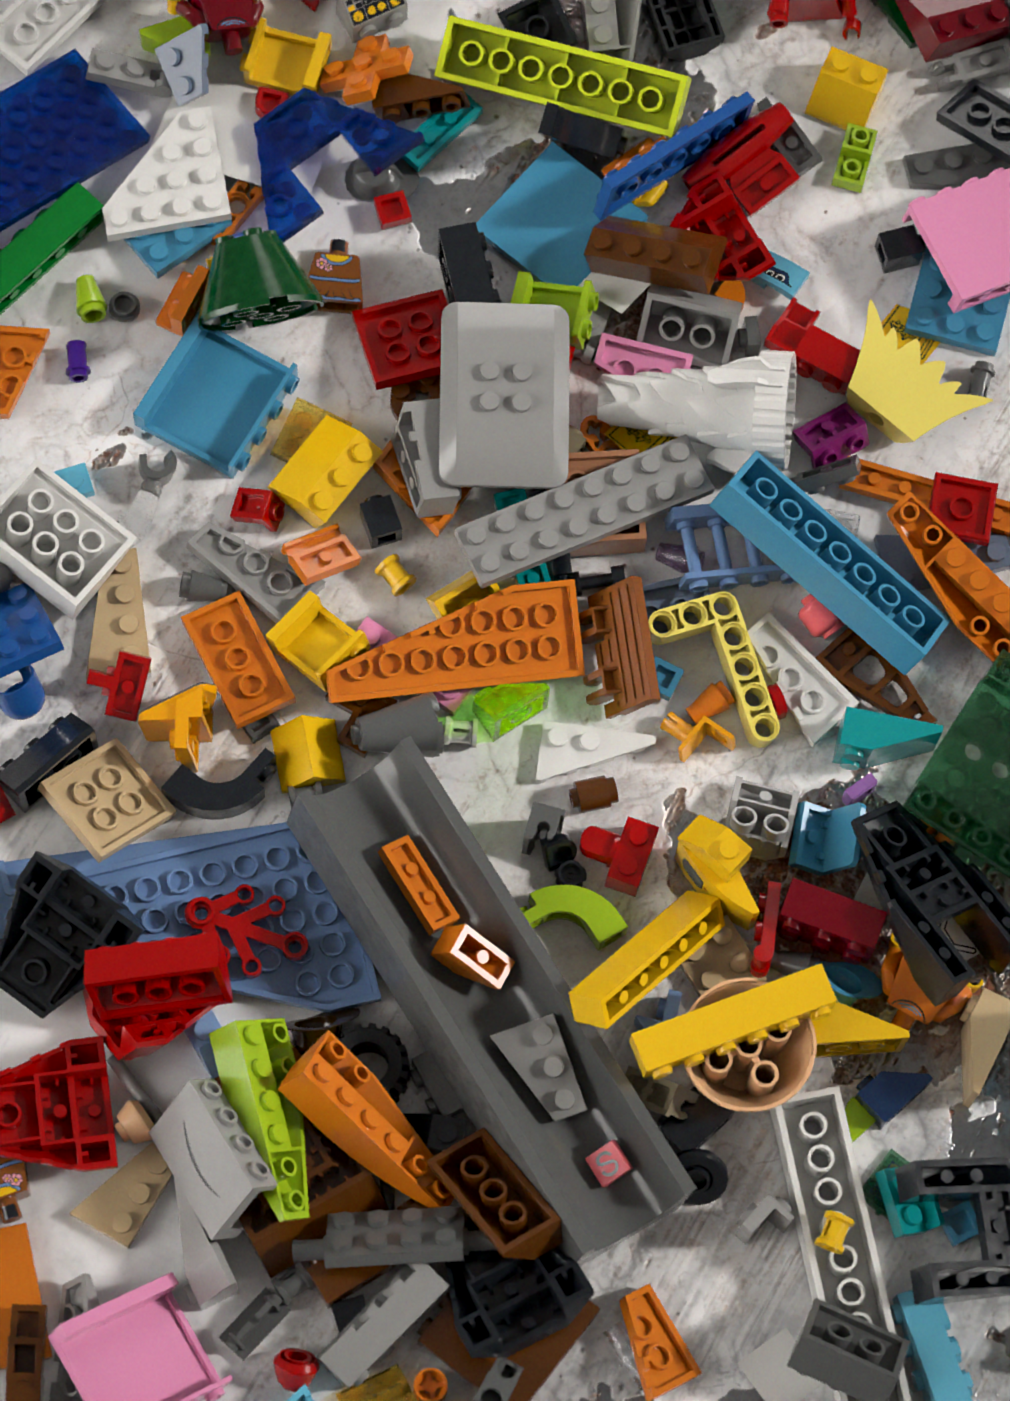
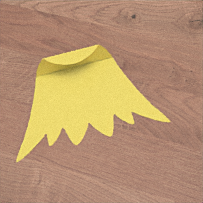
[847,299,993,443]

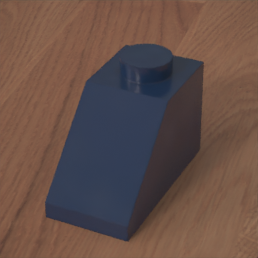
[855,1071,933,1129]

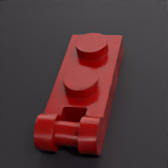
[749,881,782,978]

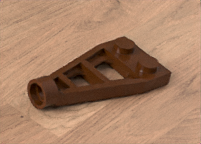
[815,627,938,724]

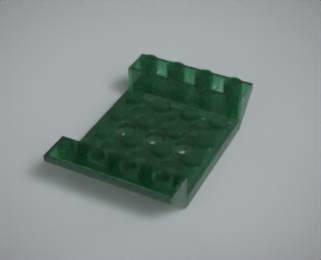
[902,649,1010,878]

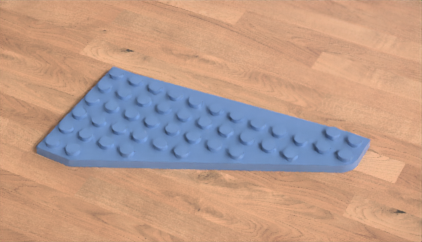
[0,822,381,1013]

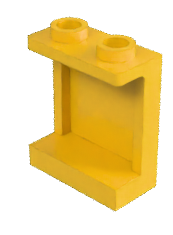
[239,17,332,102]
[265,590,371,693]

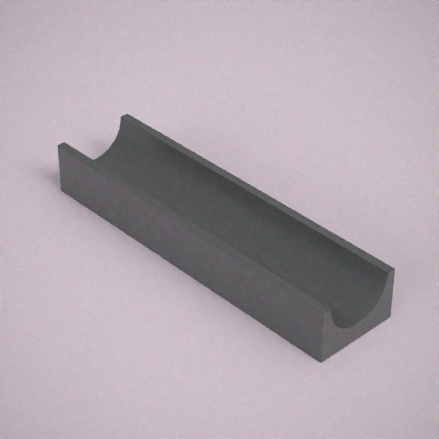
[286,736,696,1266]

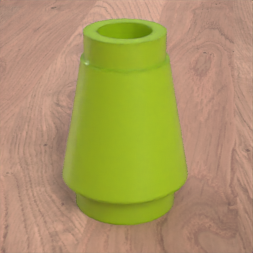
[76,274,108,323]

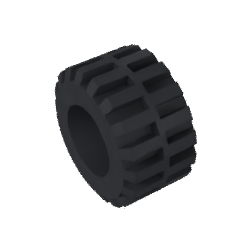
[336,1023,410,1104]

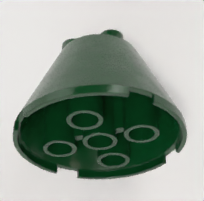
[197,227,324,331]

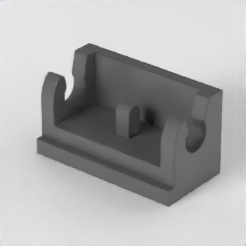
[522,802,566,855]

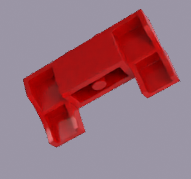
[763,297,860,396]

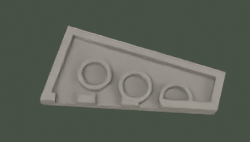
[186,522,326,624]

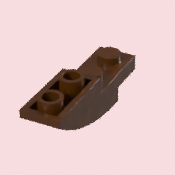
[5,1304,48,1401]

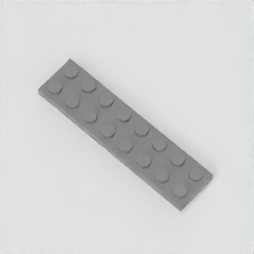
[454,434,715,589]

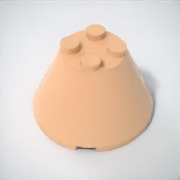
[684,978,817,1113]

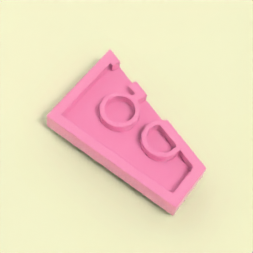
[594,333,693,376]

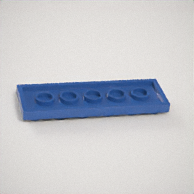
[593,91,755,221]

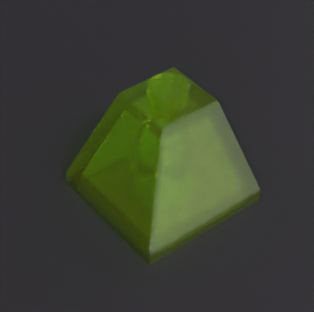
[472,683,550,742]

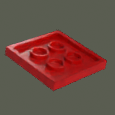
[352,289,448,390]

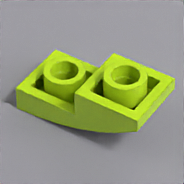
[831,123,878,193]

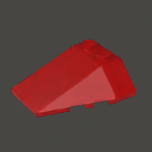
[0,1035,118,1172]

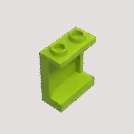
[510,271,599,350]

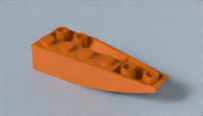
[886,491,1010,672]
[278,1030,454,1208]

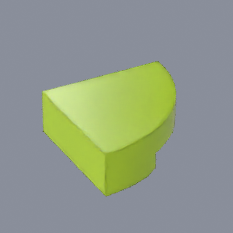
[844,1096,876,1143]

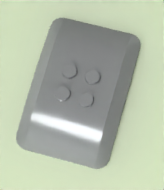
[439,302,569,489]

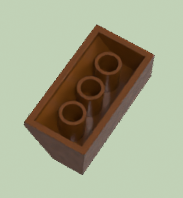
[584,215,728,295]
[427,1127,563,1260]

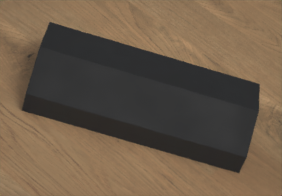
[645,0,725,61]

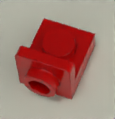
[230,487,285,532]

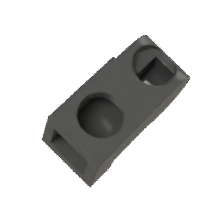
[473,1357,524,1401]

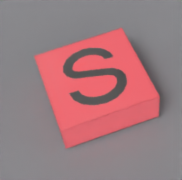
[585,1140,633,1187]

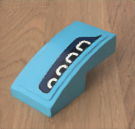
[751,251,810,300]

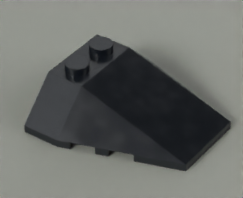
[0,851,145,1019]
[445,1217,595,1358]

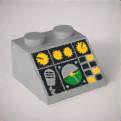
[336,0,408,43]

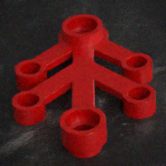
[184,884,308,978]

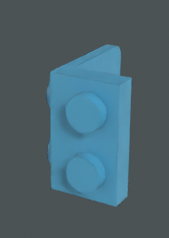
[788,801,866,876]

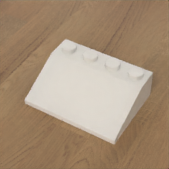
[0,459,137,620]

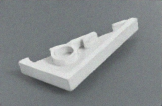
[535,720,656,784]

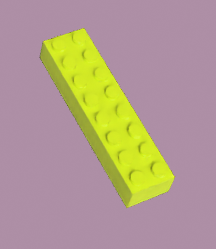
[434,15,692,138]

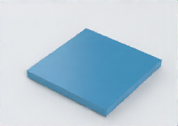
[476,142,648,286]

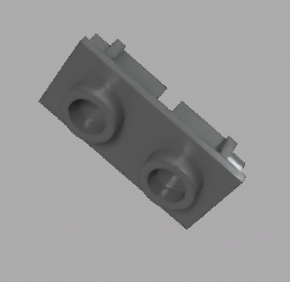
[219,1287,291,1361]

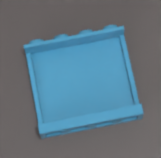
[133,312,300,479]

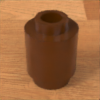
[569,775,619,814]

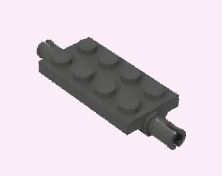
[292,1206,498,1268]

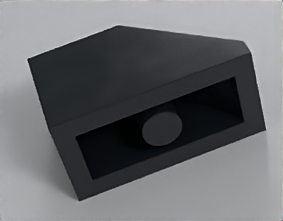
[403,1113,467,1156]

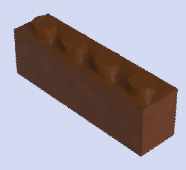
[306,1198,428,1309]

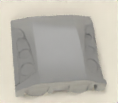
[725,776,800,861]

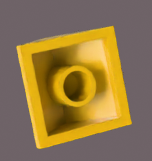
[270,715,346,794]

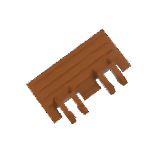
[579,575,661,719]

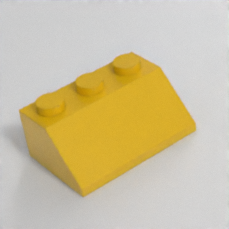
[267,415,383,529]

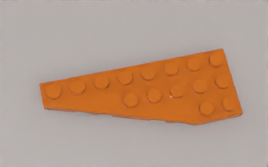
[325,579,585,703]

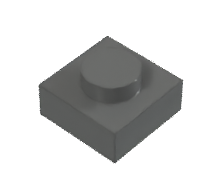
[737,316,761,357]

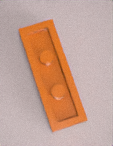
[377,835,460,936]

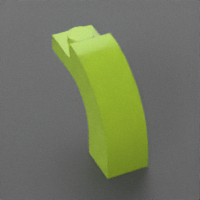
[520,884,628,951]

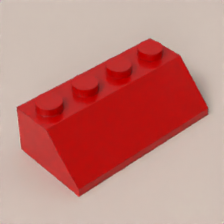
[84,932,233,1021]

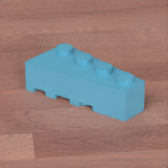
[890,1290,974,1401]

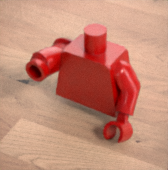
[767,0,862,40]

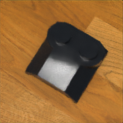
[497,0,579,47]

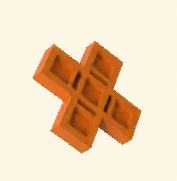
[320,34,413,106]

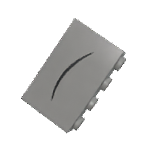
[149,1078,277,1240]

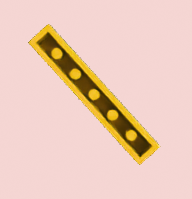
[568,890,725,1029]
[629,963,837,1080]

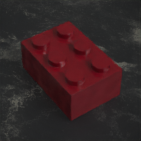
[776,878,887,965]

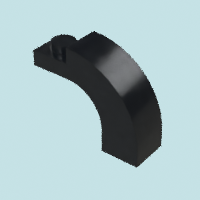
[161,747,277,820]

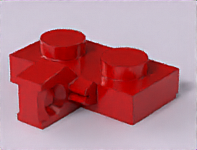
[86,650,152,722]

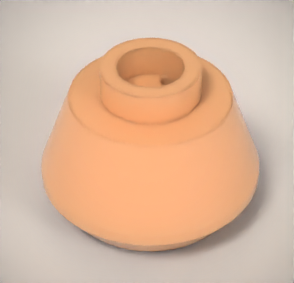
[114,1100,154,1144]

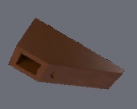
[372,74,470,125]

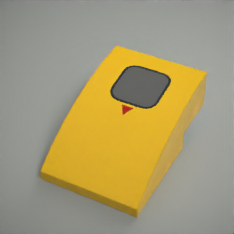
[674,842,760,931]

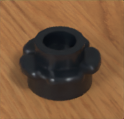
[554,860,587,887]

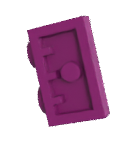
[793,402,870,468]

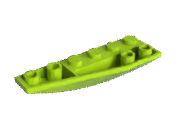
[209,1018,309,1222]

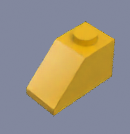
[677,814,753,883]

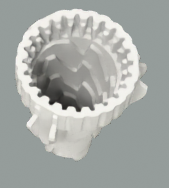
[597,350,796,474]

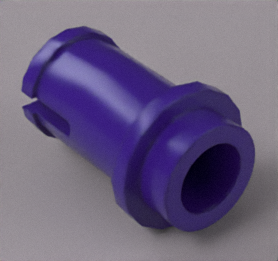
[65,340,91,383]

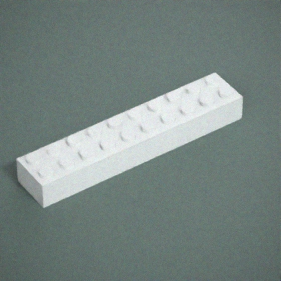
[770,1086,911,1401]

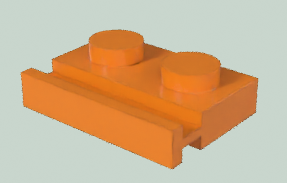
[281,523,361,586]

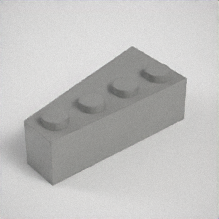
[316,1263,449,1388]

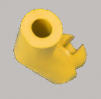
[631,181,669,207]

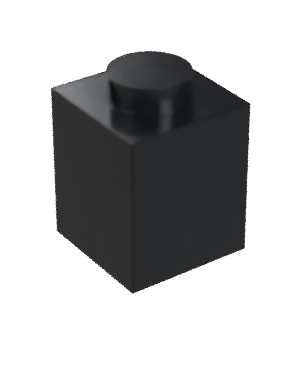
[875,224,926,274]
[360,495,402,549]

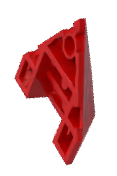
[669,171,776,281]
[82,988,217,1060]

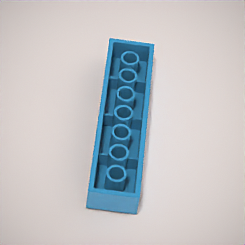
[709,450,951,675]

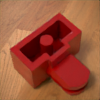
[579,816,659,897]

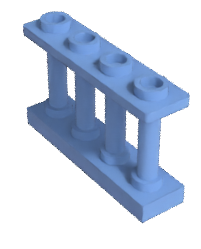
[664,504,796,593]

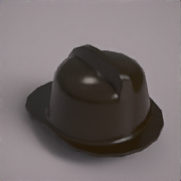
[286,1007,361,1056]

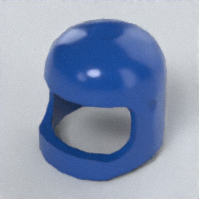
[0,665,45,720]

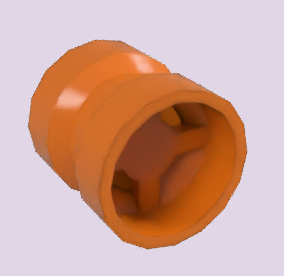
[413,1368,448,1401]

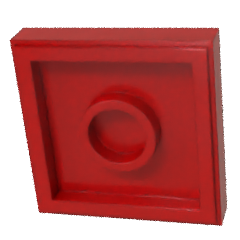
[929,472,998,546]

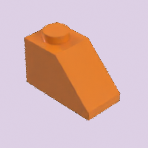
[430,924,515,990]

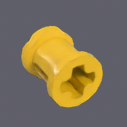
[374,554,417,597]
[814,1210,855,1254]

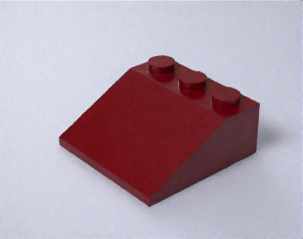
[895,0,1010,63]

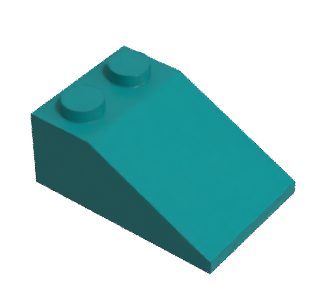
[832,707,944,770]

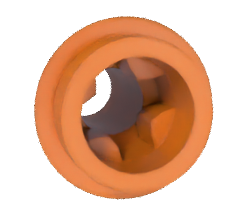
[685,680,735,725]

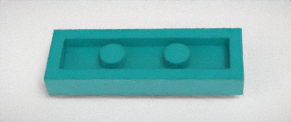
[396,91,483,173]

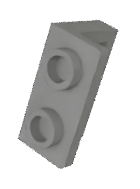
[735,1194,794,1245]

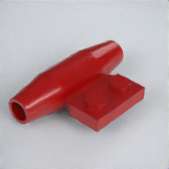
[681,102,800,217]

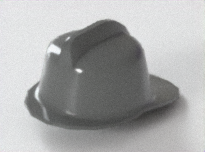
[344,152,419,201]

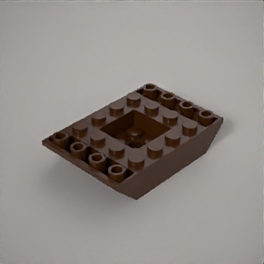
[214,1041,389,1279]

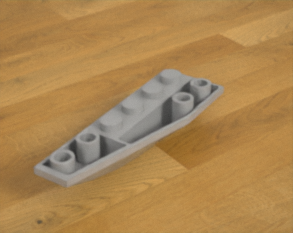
[580,0,642,62]

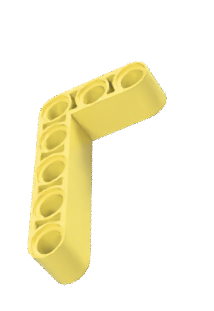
[648,591,780,748]

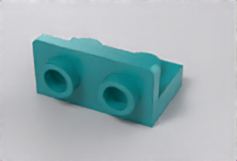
[875,1167,945,1238]

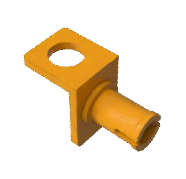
[660,712,736,763]

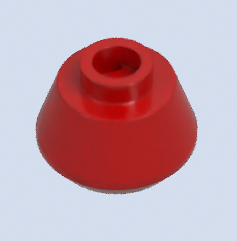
[273,1348,320,1392]

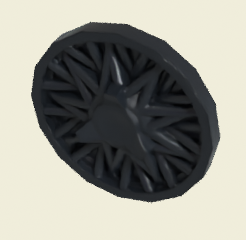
[676,1148,729,1205]

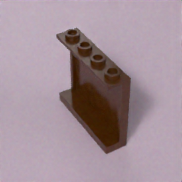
[416,1291,600,1401]

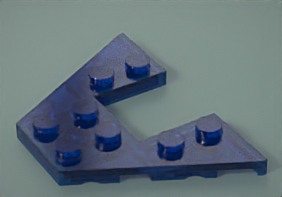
[254,88,425,242]

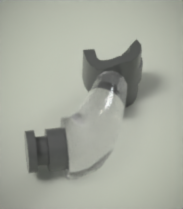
[117,450,177,548]

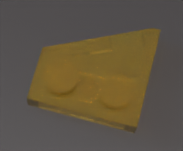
[270,397,353,463]

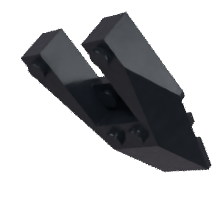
[851,800,1010,1007]
[895,1157,1010,1305]

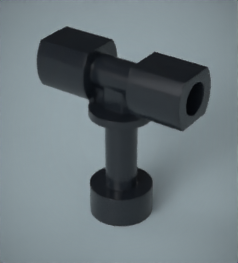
[551,553,625,597]

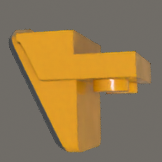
[138,682,217,773]

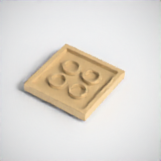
[38,737,177,863]

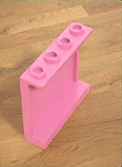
[902,167,1010,314]
[48,1272,233,1401]

